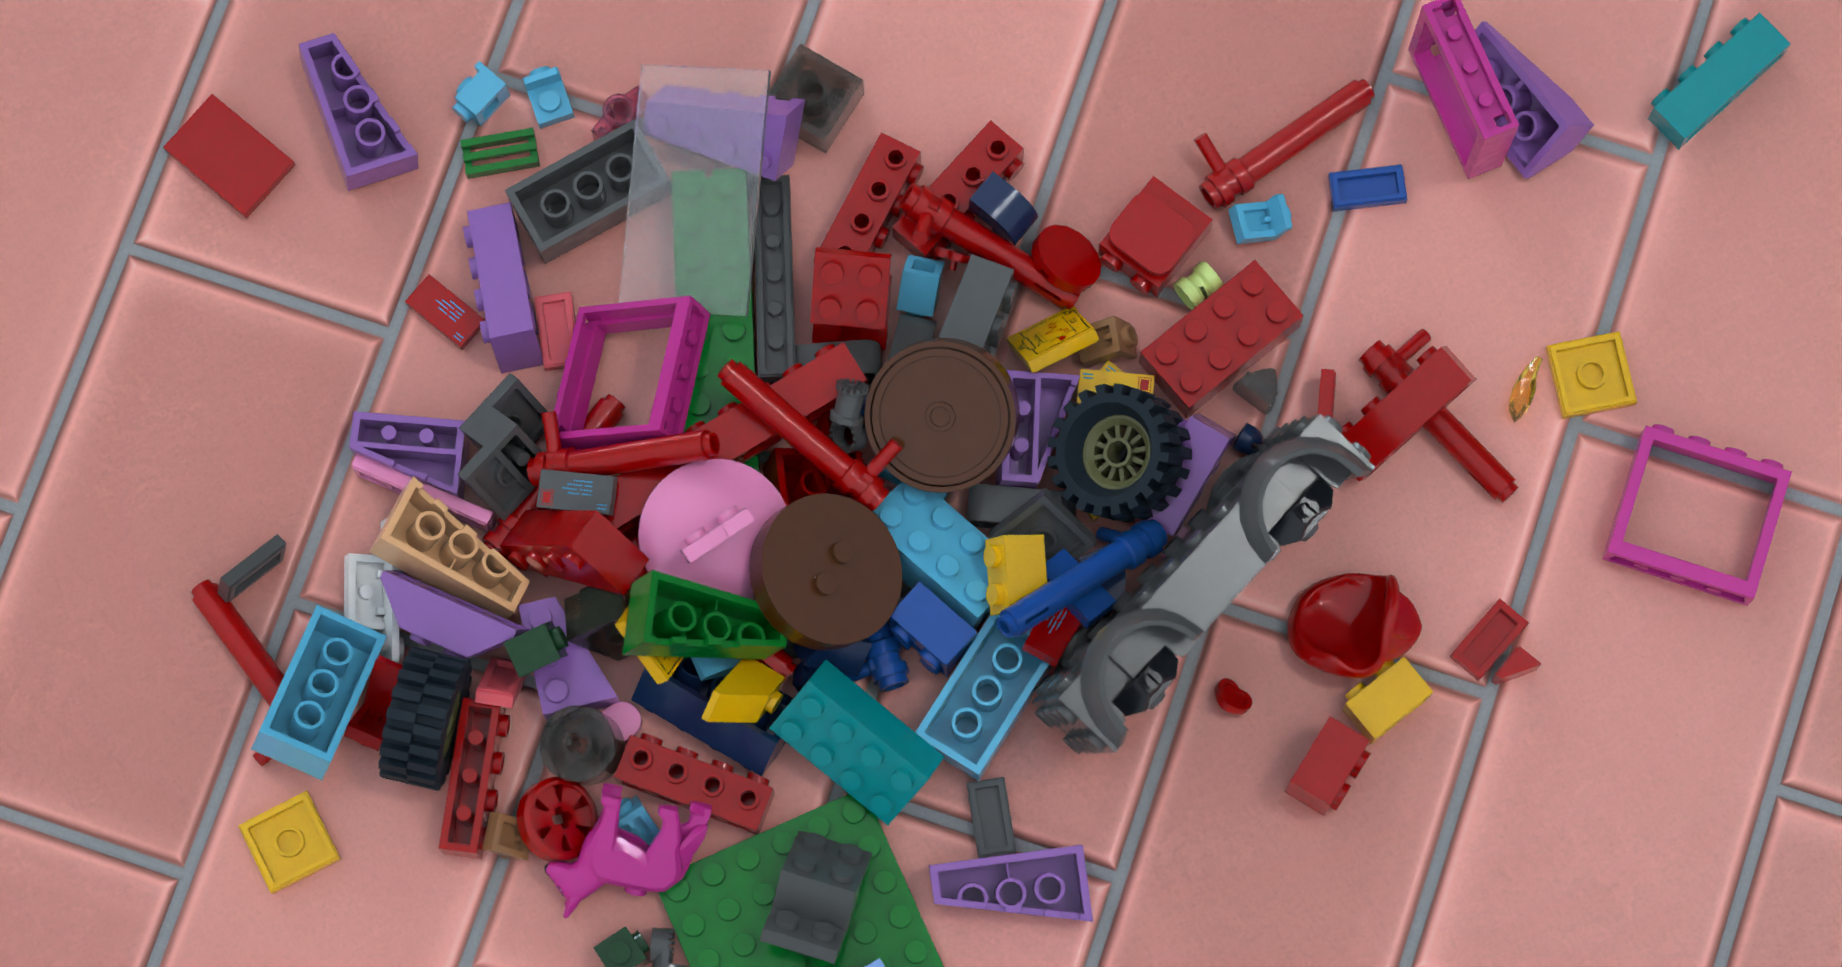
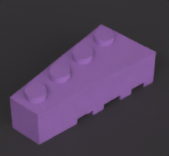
[299,33,418,191]
[463,202,543,374]

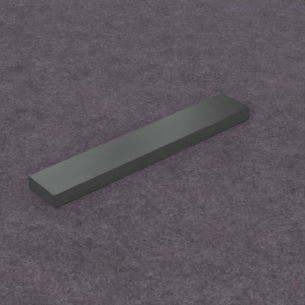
[752,175,796,383]

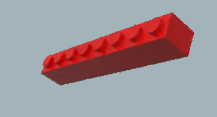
[603,342,868,534]

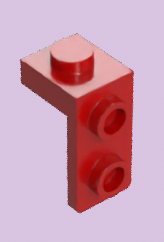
[344,656,403,751]

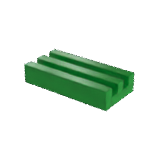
[460,127,540,179]

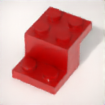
[810,247,892,350]

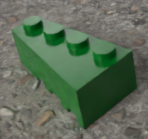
[622,570,787,659]

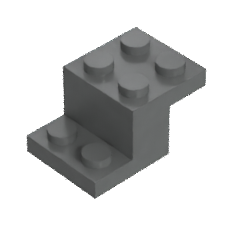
[457,373,548,521]
[760,830,872,964]

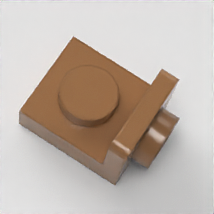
[1079,316,1138,367]
[482,812,530,861]

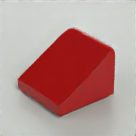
[1491,646,1541,685]

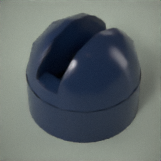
[1232,422,1264,455]

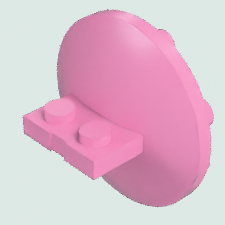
[638,459,786,601]

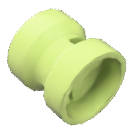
[1173,261,1224,311]

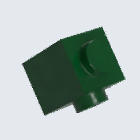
[503,621,569,678]
[594,926,650,967]

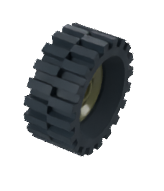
[1047,383,1192,522]
[379,647,472,791]

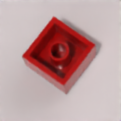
[1285,716,1371,816]

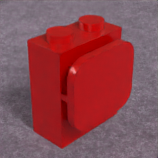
[1098,176,1213,297]

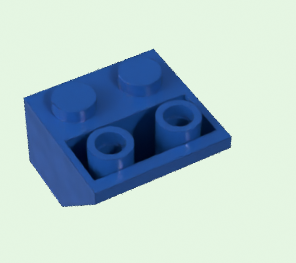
[889,581,977,678]

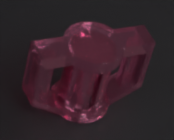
[591,86,650,141]

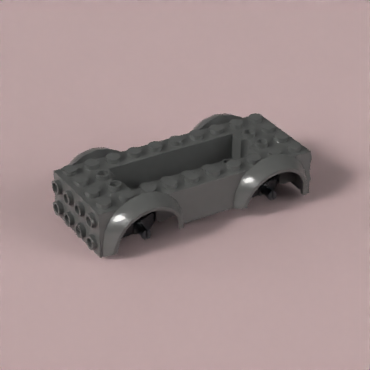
[1032,414,1376,754]

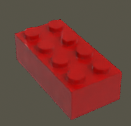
[1139,260,1304,419]

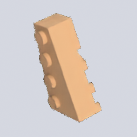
[370,476,530,619]

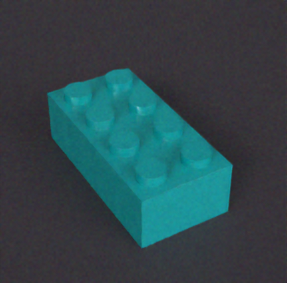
[769,659,945,825]

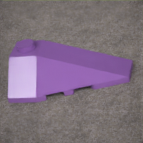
[1475,21,1594,179]

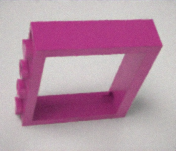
[1408,0,1519,179]
[554,295,711,450]
[1602,424,1792,606]

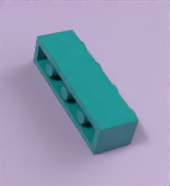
[1648,13,1791,150]

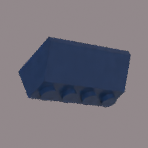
[631,657,793,776]

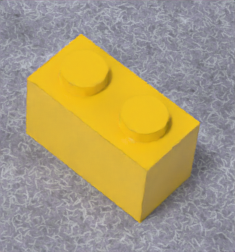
[983,535,1047,616]
[1342,657,1433,745]

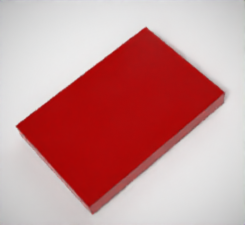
[163,94,296,219]

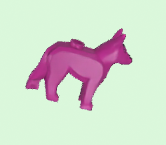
[544,783,712,919]

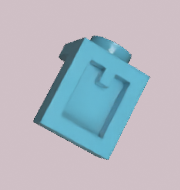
[523,66,574,129]
[618,795,660,845]

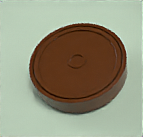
[864,337,1020,493]
[749,493,902,650]

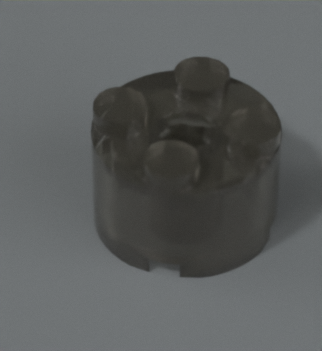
[540,706,625,786]

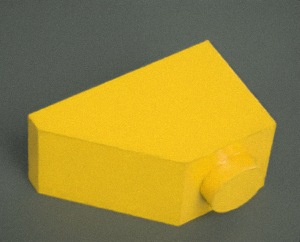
[701,659,785,723]

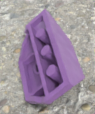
[380,570,529,659]

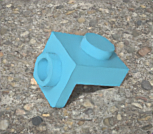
[1228,194,1292,244]

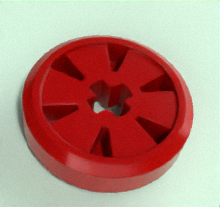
[517,777,598,862]

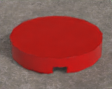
[1031,224,1101,294]

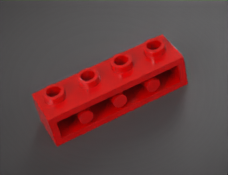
[892,120,1024,260]
[813,132,924,261]
[1341,346,1477,482]
[438,697,510,859]
[614,733,775,835]

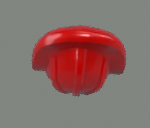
[1287,573,1422,679]

